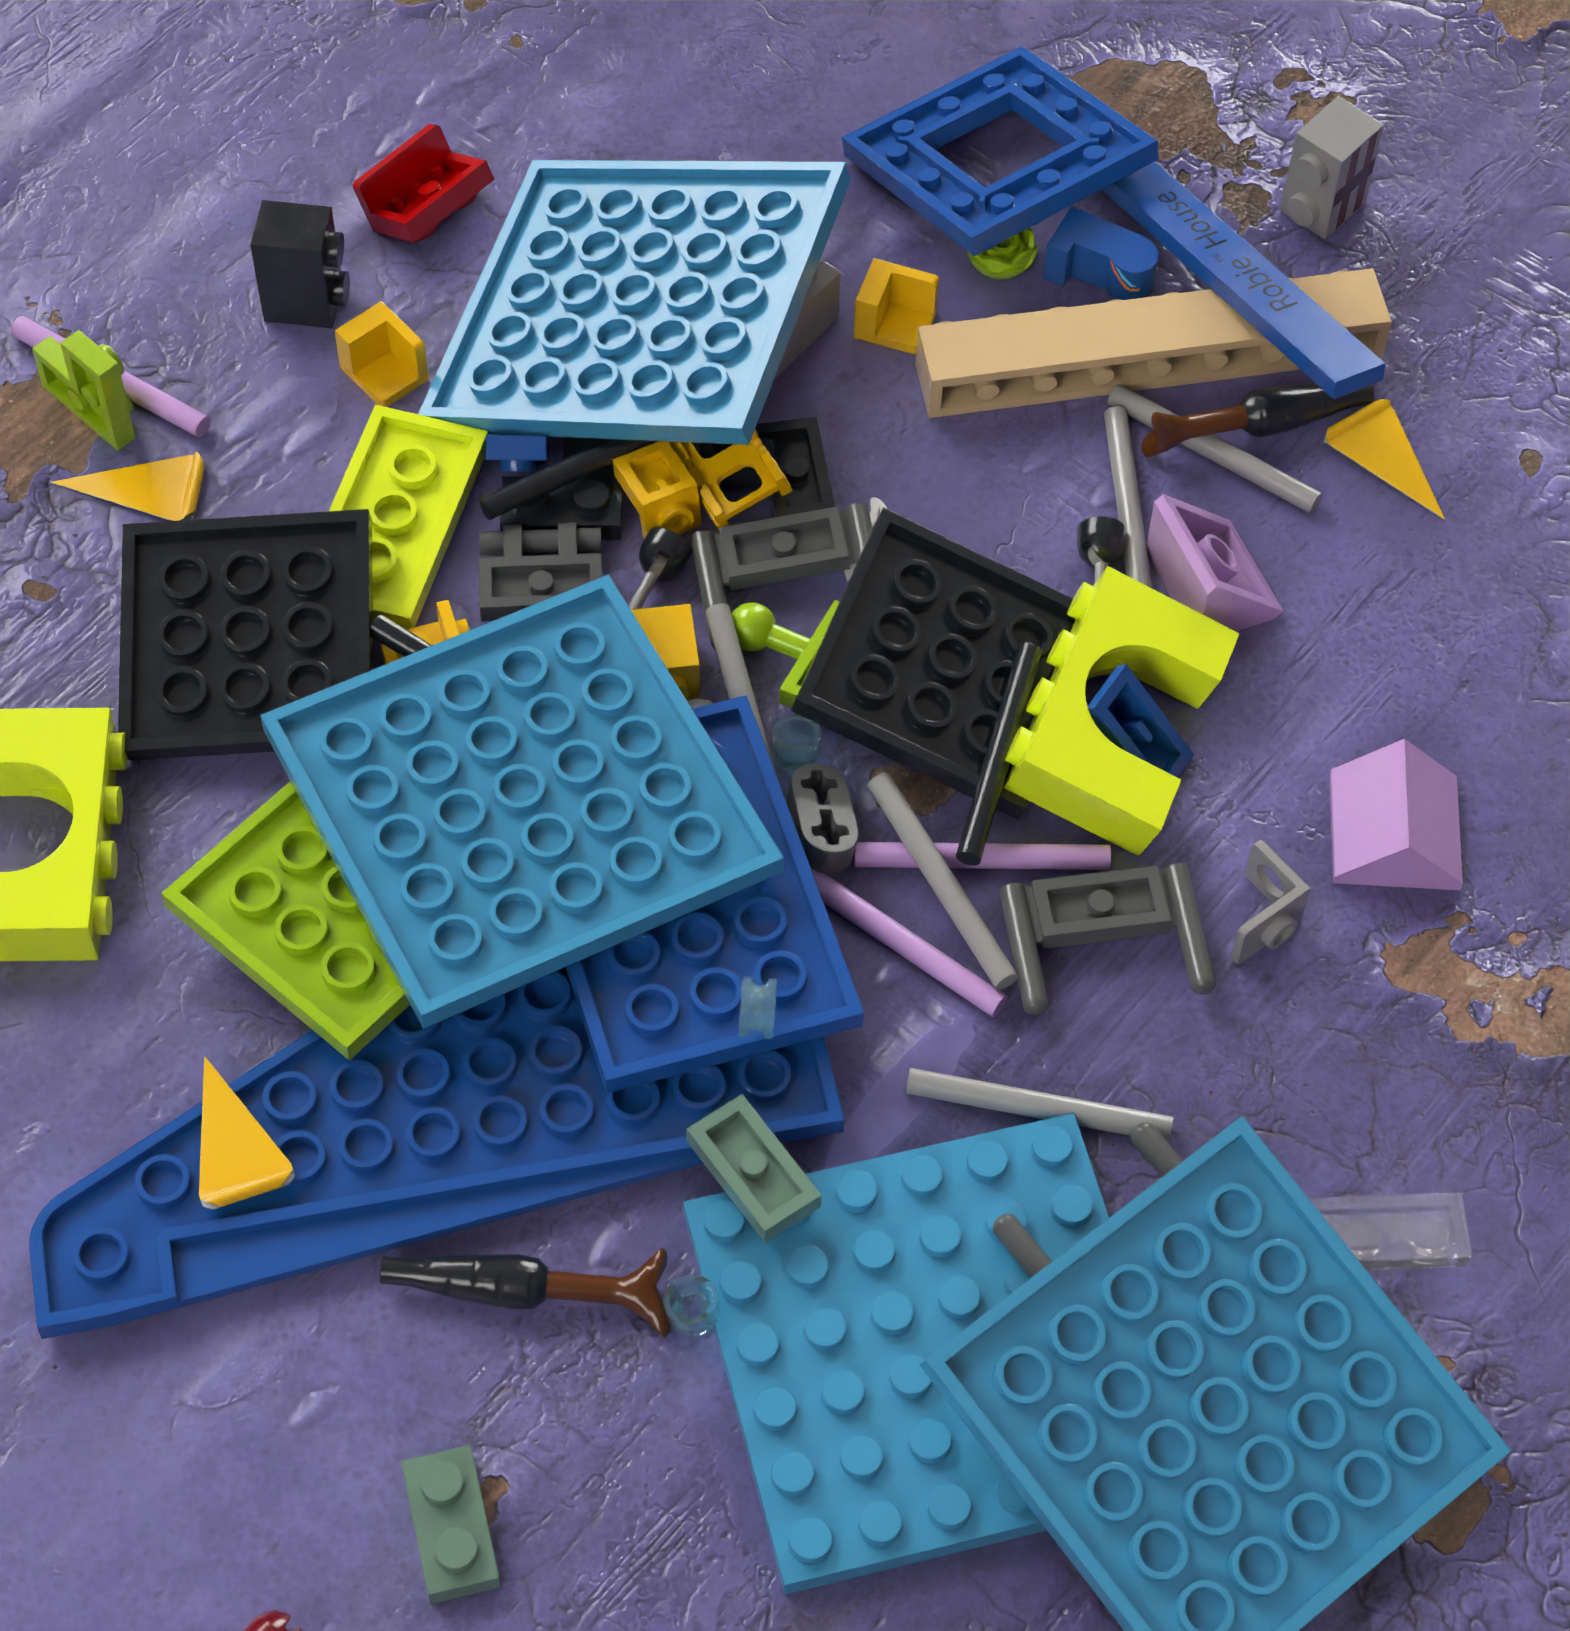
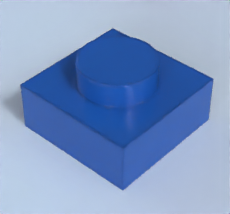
[486,434,550,472]

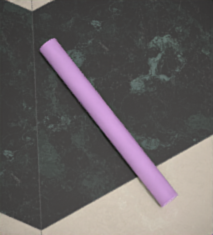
[11,316,211,438]
[854,842,1111,870]
[811,869,1008,1018]

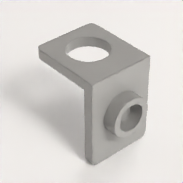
[1231,840,1310,965]

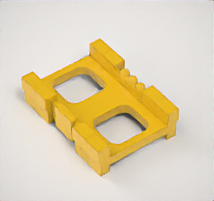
[669,430,793,531]

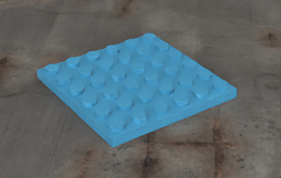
[418,160,851,445]
[260,574,784,1029]
[683,1113,1109,1595]
[920,1116,1511,1631]

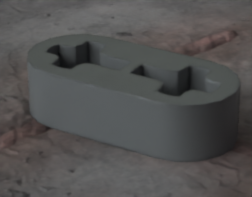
[786,763,858,874]

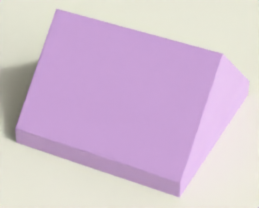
[1146,494,1283,632]
[1329,739,1463,890]

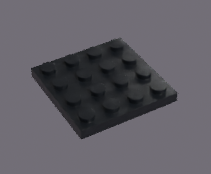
[790,507,1076,820]
[118,509,373,760]

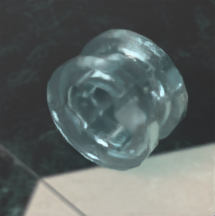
[739,976,777,1040]

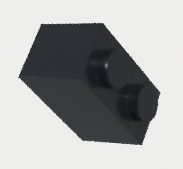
[250,200,350,328]

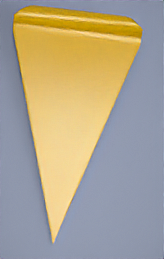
[1323,399,1445,520]
[50,452,205,521]
[199,1056,295,1209]

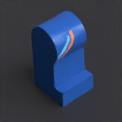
[1043,206,1159,300]

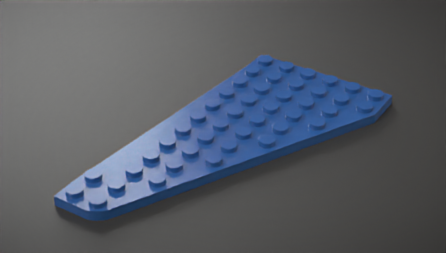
[29,967,844,1339]

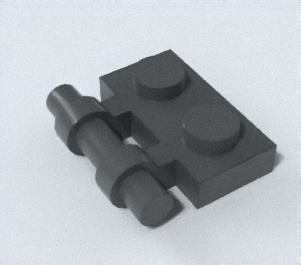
[479,522,602,622]

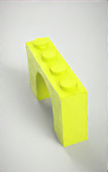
[1003,566,1240,857]
[0,708,128,961]

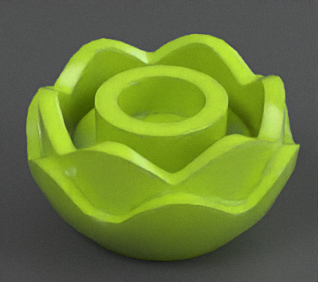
[967,227,1038,280]

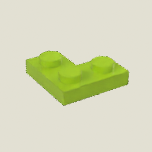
[32,330,136,451]

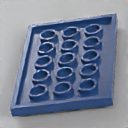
[566,695,864,1093]

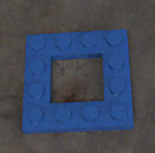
[842,46,1159,256]

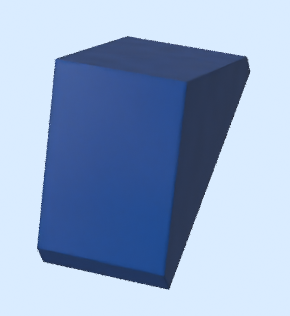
[1088,664,1194,778]

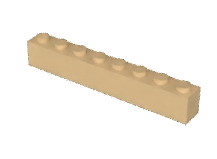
[915,268,1392,418]

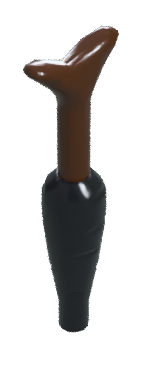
[1141,385,1374,458]
[380,1248,671,1338]

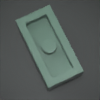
[686,1094,822,1243]
[401,1445,501,1604]

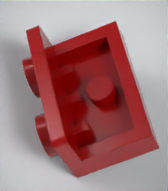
[353,124,494,243]

